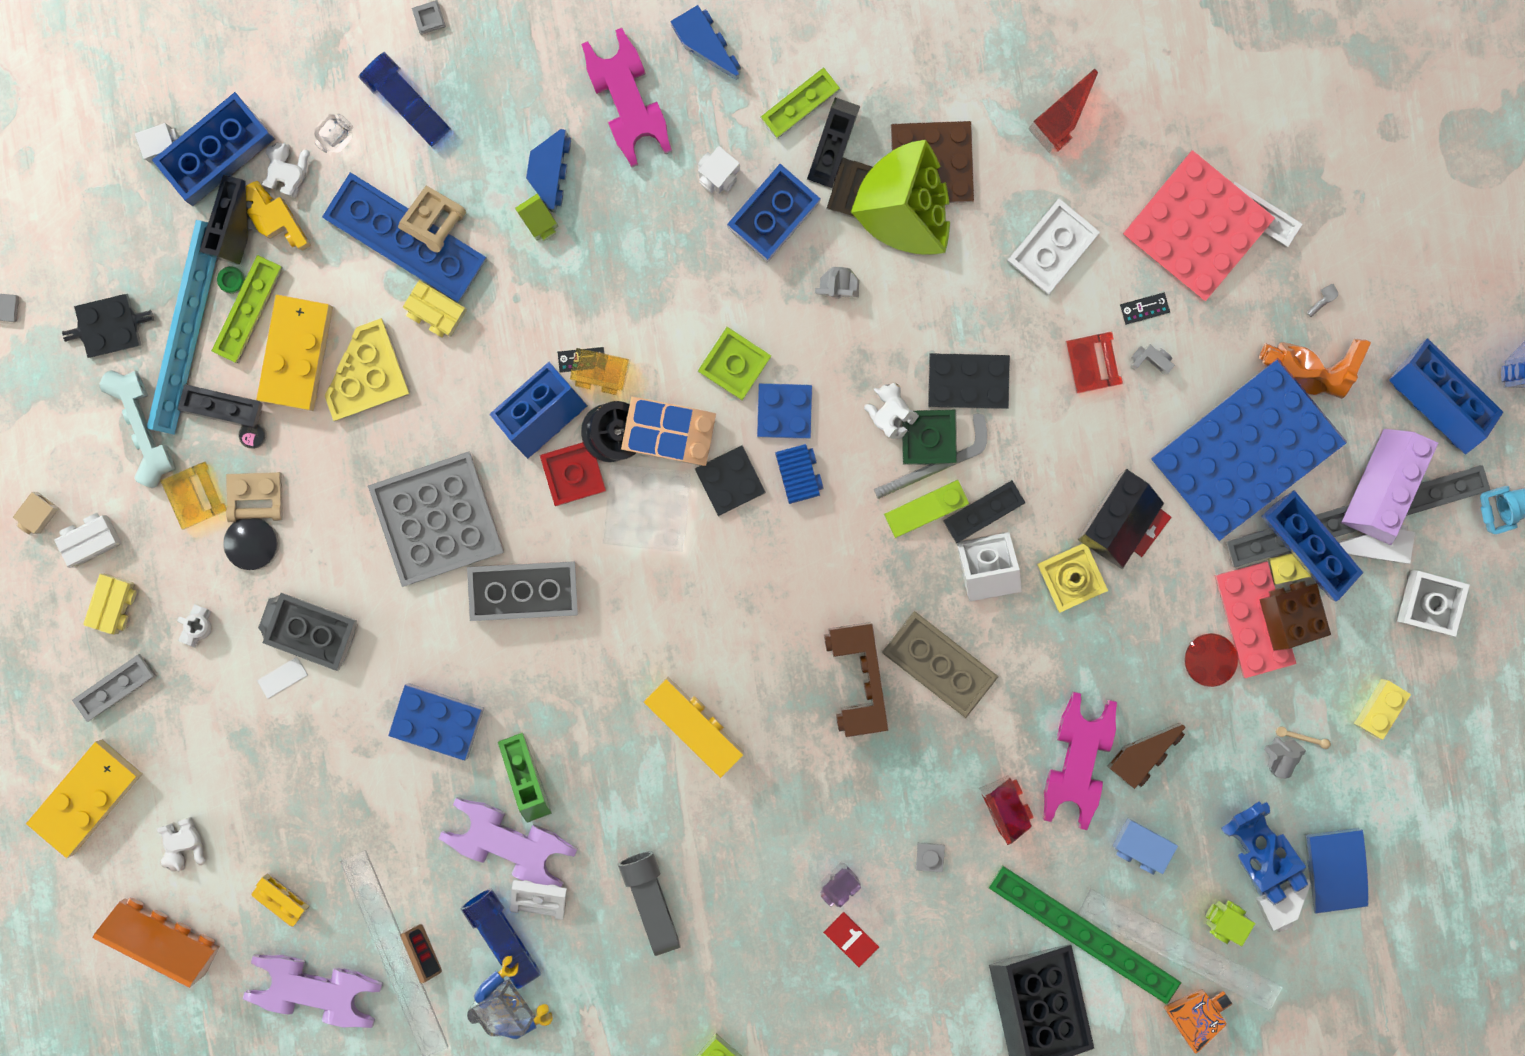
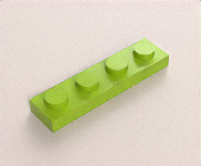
[211,255,283,363]

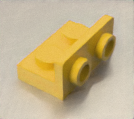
[251,873,309,927]

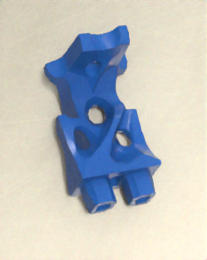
[1221,801,1308,905]

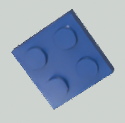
[757,383,812,439]

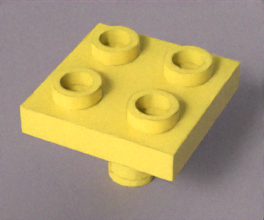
[1037,543,1108,613]

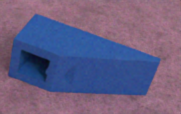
[670,5,741,80]

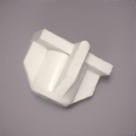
[177,604,211,648]

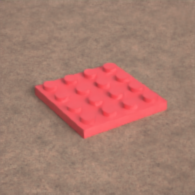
[1123,150,1275,301]

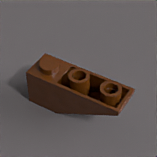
[1107,723,1186,789]

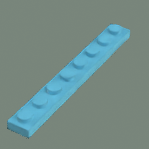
[147,220,216,435]

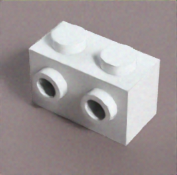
[698,146,740,194]

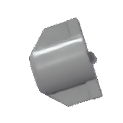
[815,267,860,299]
[1264,737,1306,779]

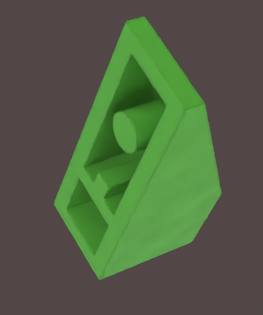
[498,733,552,823]

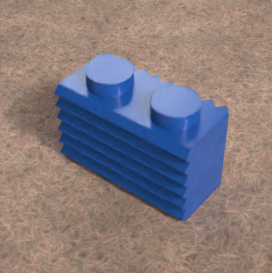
[775,444,824,504]

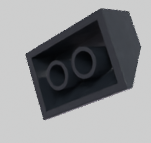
[1078,469,1164,569]

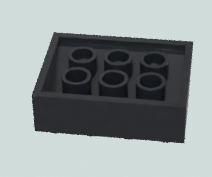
[989,945,1095,1056]

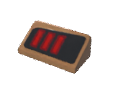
[400,924,442,983]

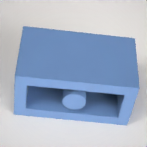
[1113,818,1178,875]

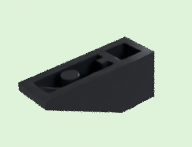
[807,97,860,188]
[199,175,248,265]

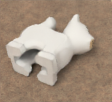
[262,142,310,198]
[864,383,919,439]
[157,817,205,872]

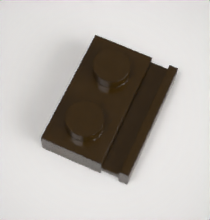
[826,157,873,218]

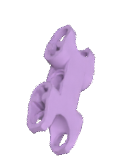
[439,797,578,887]
[243,954,383,1028]

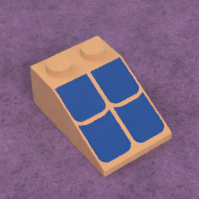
[621,396,716,466]

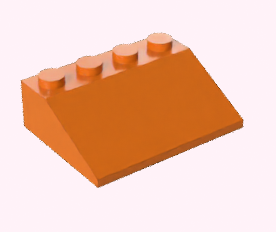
[92,897,220,988]

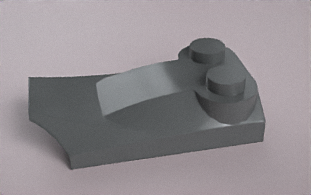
[258,593,357,671]

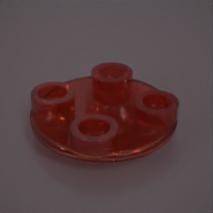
[1185,633,1238,687]

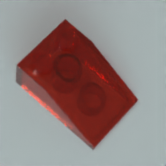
[1028,69,1098,153]
[979,775,1034,845]

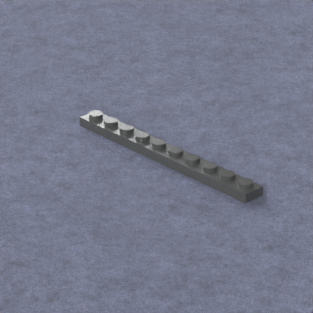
[1225,465,1490,567]

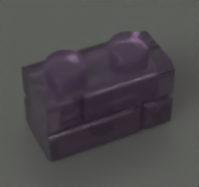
[820,862,861,907]

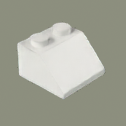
[957,532,1022,602]

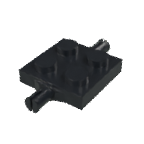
[62,294,154,358]

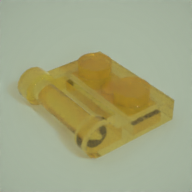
[161,462,227,530]

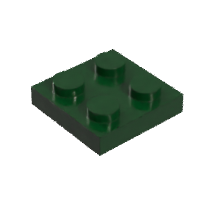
[902,409,957,465]

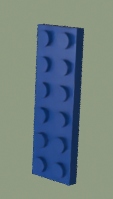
[322,172,487,303]

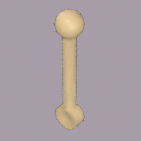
[1276,726,1331,749]

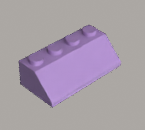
[1341,429,1438,545]

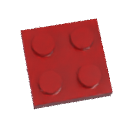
[540,442,606,506]

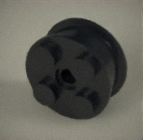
[581,401,636,462]

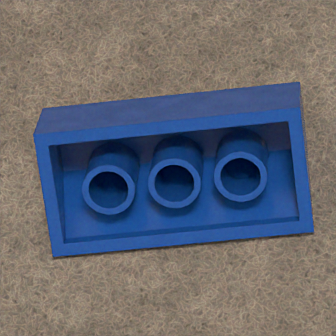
[152,92,275,206]
[1389,338,1503,455]
[1261,490,1364,602]

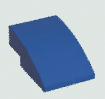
[1306,828,1368,914]

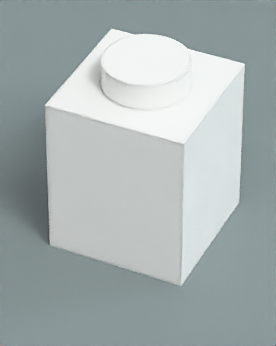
[135,123,179,162]

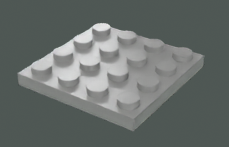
[368,451,504,587]

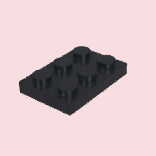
[928,353,1010,409]

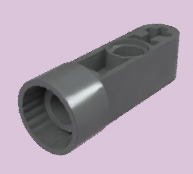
[618,851,681,956]

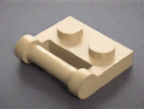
[398,185,466,252]
[226,472,283,522]

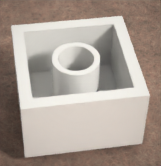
[1397,570,1470,637]

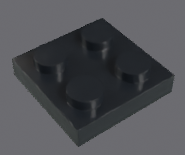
[695,445,766,516]

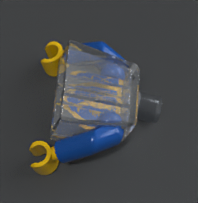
[467,956,553,1039]

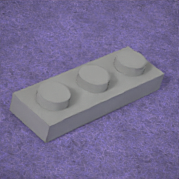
[72,654,155,722]

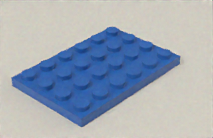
[1151,358,1347,541]

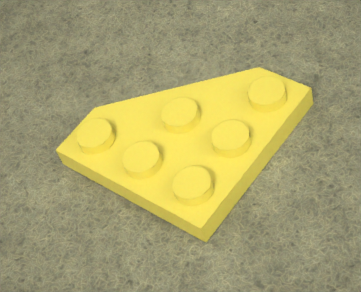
[325,318,410,421]

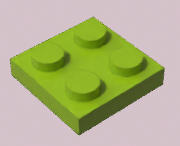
[698,327,771,401]

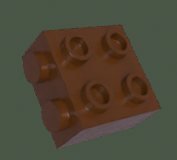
[1259,581,1331,651]

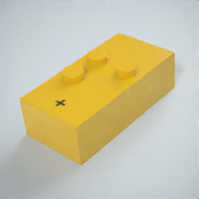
[256,295,333,411]
[644,677,744,778]
[26,739,143,859]

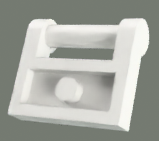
[510,880,567,920]

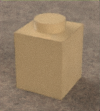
[12,492,59,535]

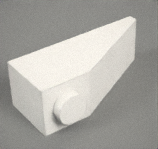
[1338,525,1415,564]

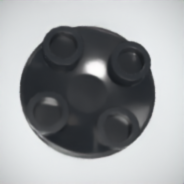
[223,518,277,570]

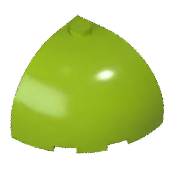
[851,140,950,255]

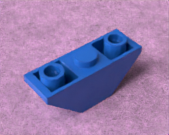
[526,129,571,212]

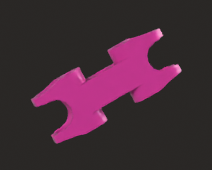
[581,28,672,168]
[1043,691,1117,830]

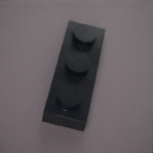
[177,384,263,429]
[943,480,1026,544]

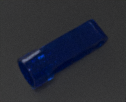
[358,52,451,147]
[460,888,541,989]

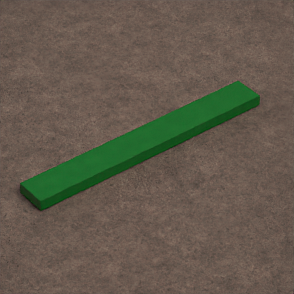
[988,865,1182,1005]

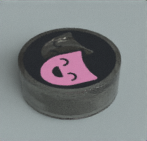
[239,423,267,449]

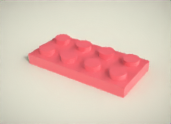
[1214,561,1296,678]

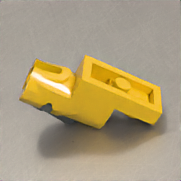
[246,181,311,251]

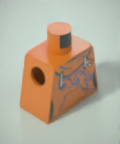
[1163,989,1232,1054]

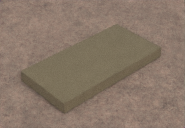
[882,611,999,718]

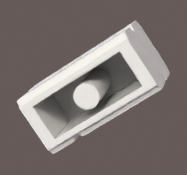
[54,513,121,568]

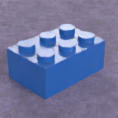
[727,164,821,263]
[388,683,484,761]

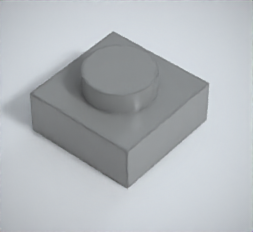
[916,842,945,872]

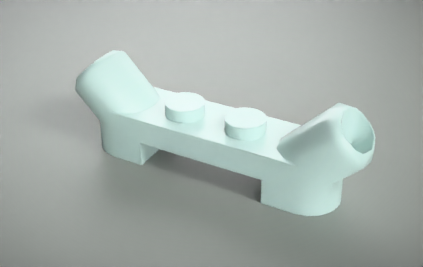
[99,370,175,488]

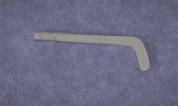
[874,413,987,499]

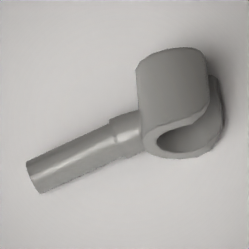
[1307,284,1338,317]

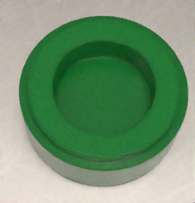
[217,266,245,294]

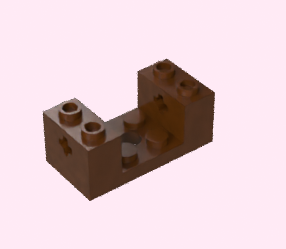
[824,622,888,737]

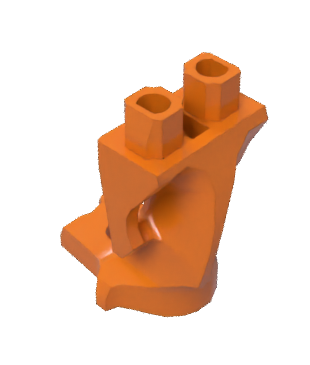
[1259,339,1371,399]

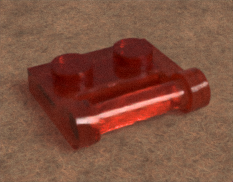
[1065,332,1123,394]

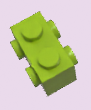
[1205,900,1256,947]

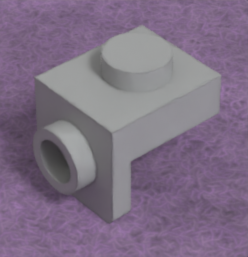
[1130,344,1175,375]

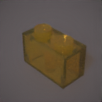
[570,348,630,395]

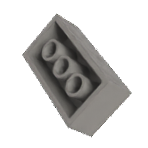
[467,561,578,621]

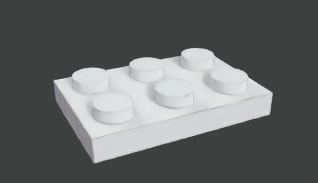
[1007,199,1100,295]

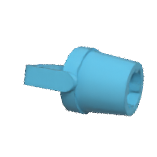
[1480,486,1525,535]

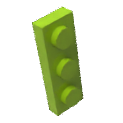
[760,67,840,139]

